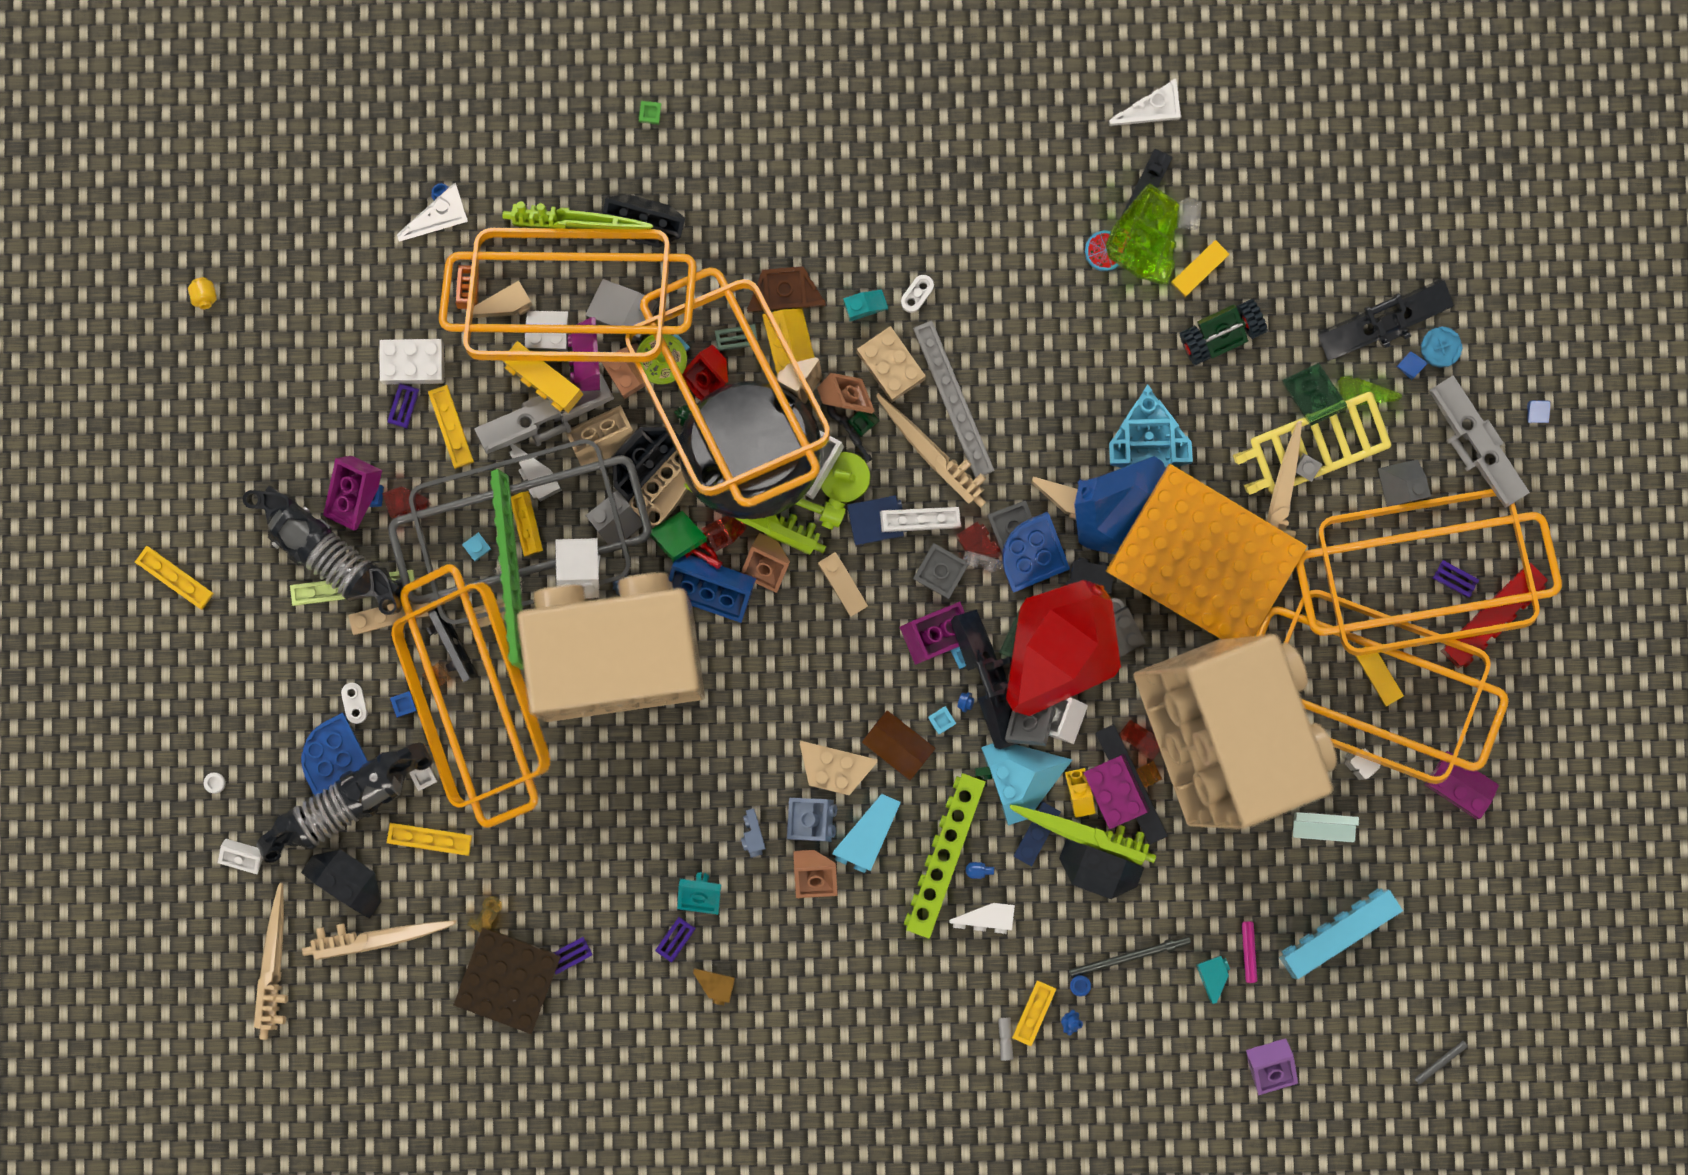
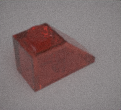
[1119,720,1160,761]

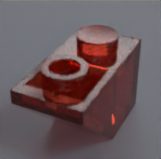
[382,486,432,519]
[701,516,747,552]
[956,522,1001,560]

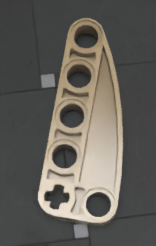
[629,450,688,528]

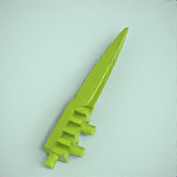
[503,202,653,229]
[684,483,826,555]
[1010,805,1156,865]

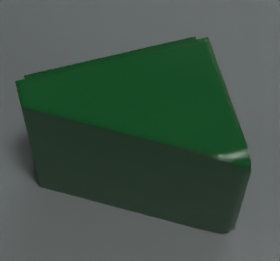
[848,411,880,437]

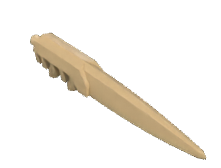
[877,393,986,508]
[1267,421,1302,538]
[254,883,288,1040]
[302,920,457,960]

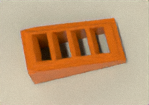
[456,265,479,309]

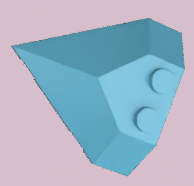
[1109,384,1193,468]
[981,743,1072,826]

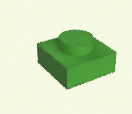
[639,101,662,125]

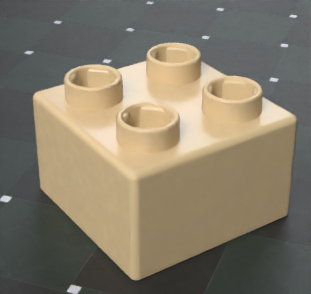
[517,573,705,722]
[1134,634,1337,829]

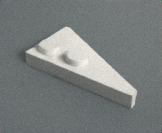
[1109,79,1181,126]
[397,183,468,241]

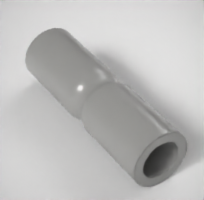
[998,1018,1013,1060]

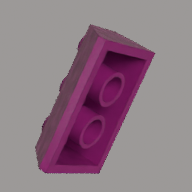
[567,317,600,391]
[1424,751,1499,820]

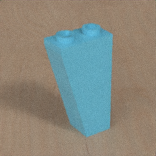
[833,794,901,873]

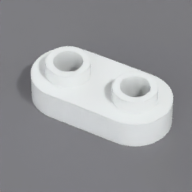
[901,275,934,313]
[341,683,368,724]

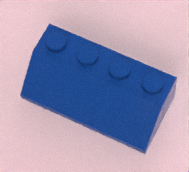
[669,555,756,623]

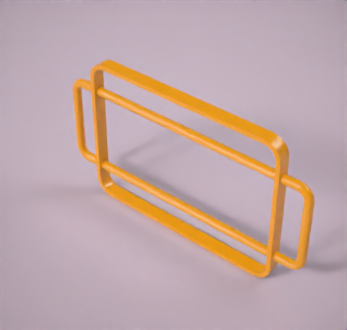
[439,228,697,362]
[625,267,830,507]
[1296,489,1562,656]
[391,564,550,828]
[1256,590,1509,784]

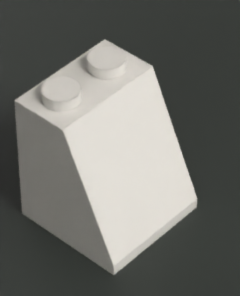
[556,538,599,598]

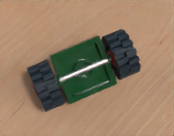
[1179,299,1268,366]

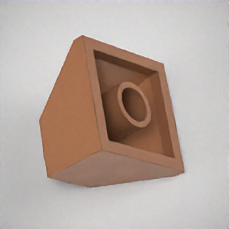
[817,373,874,413]
[741,533,790,593]
[793,850,838,898]

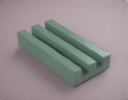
[715,324,758,351]

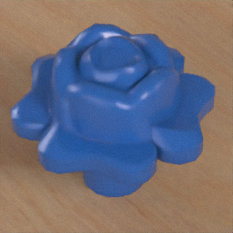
[1061,1010,1083,1035]

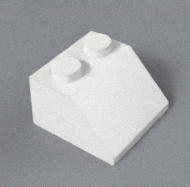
[525,311,569,352]
[1049,697,1088,744]

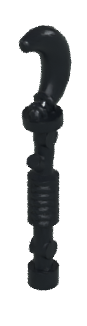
[827,405,873,463]

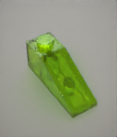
[1335,376,1402,406]

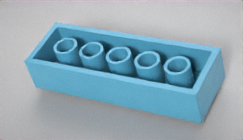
[1279,888,1403,979]

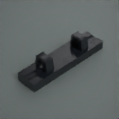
[1119,148,1173,230]
[427,607,479,682]

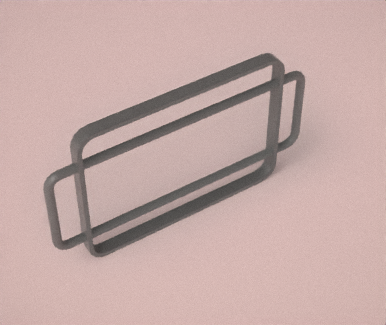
[388,439,652,624]

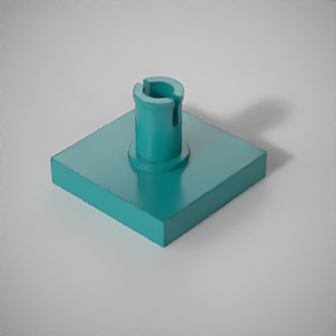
[677,872,721,915]

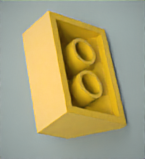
[762,308,815,374]

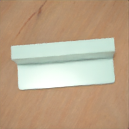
[1293,812,1359,842]

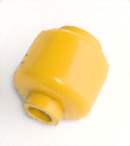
[188,277,217,309]

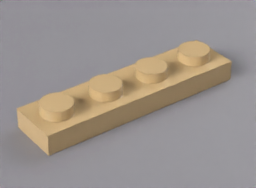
[348,602,431,635]

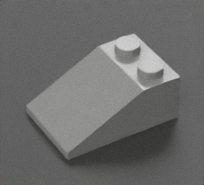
[585,279,658,342]

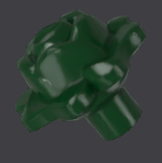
[674,405,691,426]

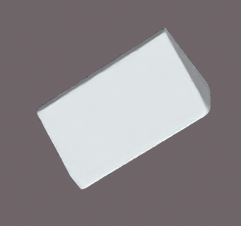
[218,839,263,874]

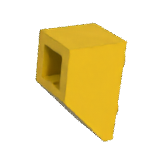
[1065,768,1096,818]

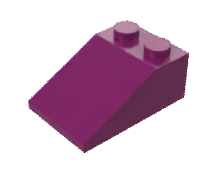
[323,455,382,531]
[899,602,965,665]

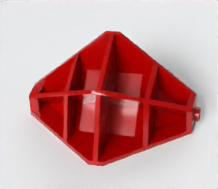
[1006,580,1121,716]

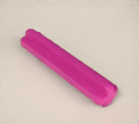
[1242,921,1257,983]

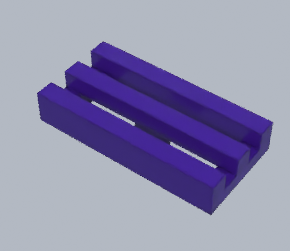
[387,383,420,429]
[1432,560,1479,598]
[655,917,696,963]
[553,937,593,975]

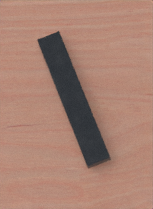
[1095,724,1168,845]

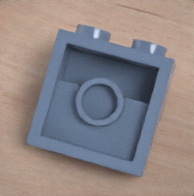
[787,798,837,842]
[741,808,766,858]

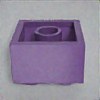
[1246,1038,1298,1095]

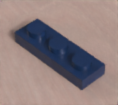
[1013,802,1061,867]

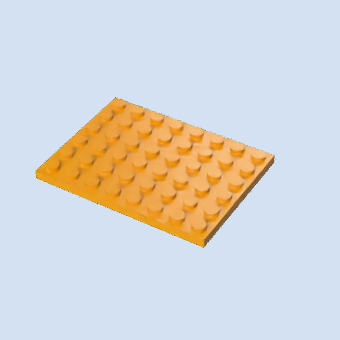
[1106,464,1307,640]

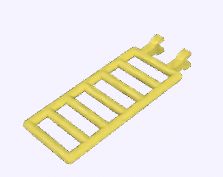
[1232,392,1391,495]

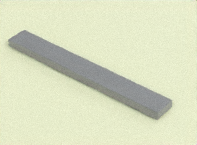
[913,320,995,478]

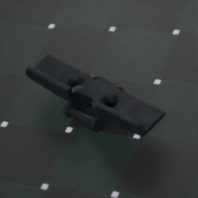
[1317,280,1454,361]
[951,609,1017,749]

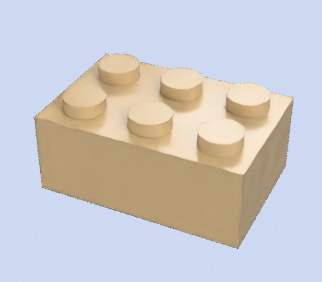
[857,326,926,403]

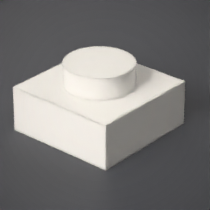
[409,767,438,791]

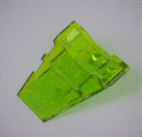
[1106,184,1180,285]

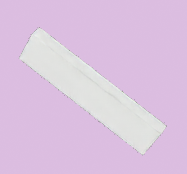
[880,507,961,532]

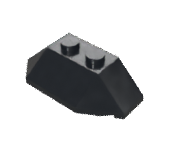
[602,195,685,248]
[611,427,680,501]
[1059,839,1144,899]
[301,849,382,919]

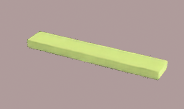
[290,570,416,606]

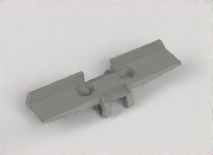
[474,374,614,454]
[1429,375,1530,508]

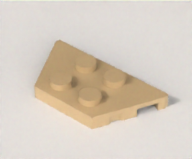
[800,741,878,795]

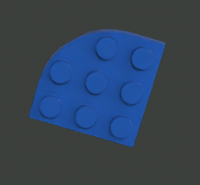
[1002,512,1070,593]
[301,713,368,797]

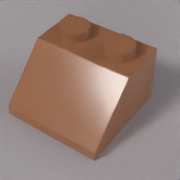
[601,343,651,399]

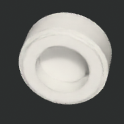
[204,773,226,794]

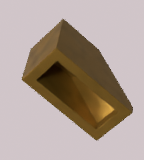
[693,969,735,1006]

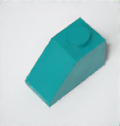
[843,290,888,322]
[1196,956,1230,1004]

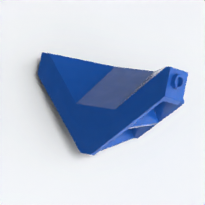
[1074,456,1166,555]

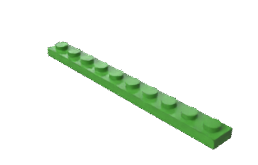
[490,469,524,670]

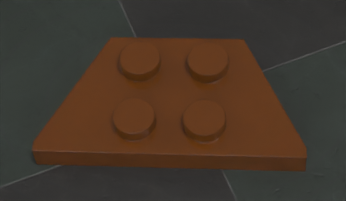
[747,266,826,313]

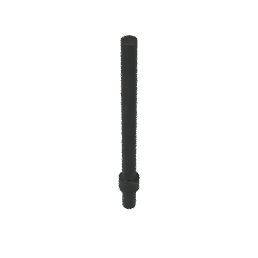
[1069,936,1191,977]

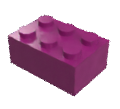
[1084,754,1150,829]

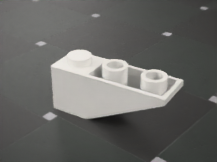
[509,444,562,502]
[949,903,1015,934]

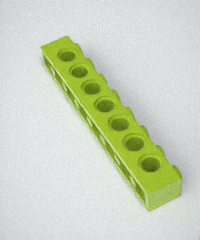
[903,773,986,939]

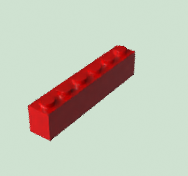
[1441,563,1548,668]

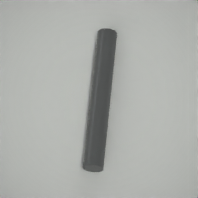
[1414,1041,1468,1085]

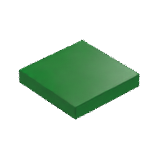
[650,511,707,562]

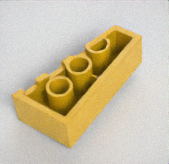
[503,341,584,413]

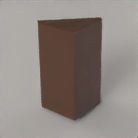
[862,710,936,781]

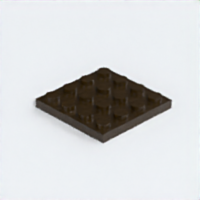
[453,927,561,1034]

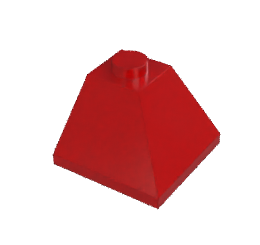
[682,344,728,401]

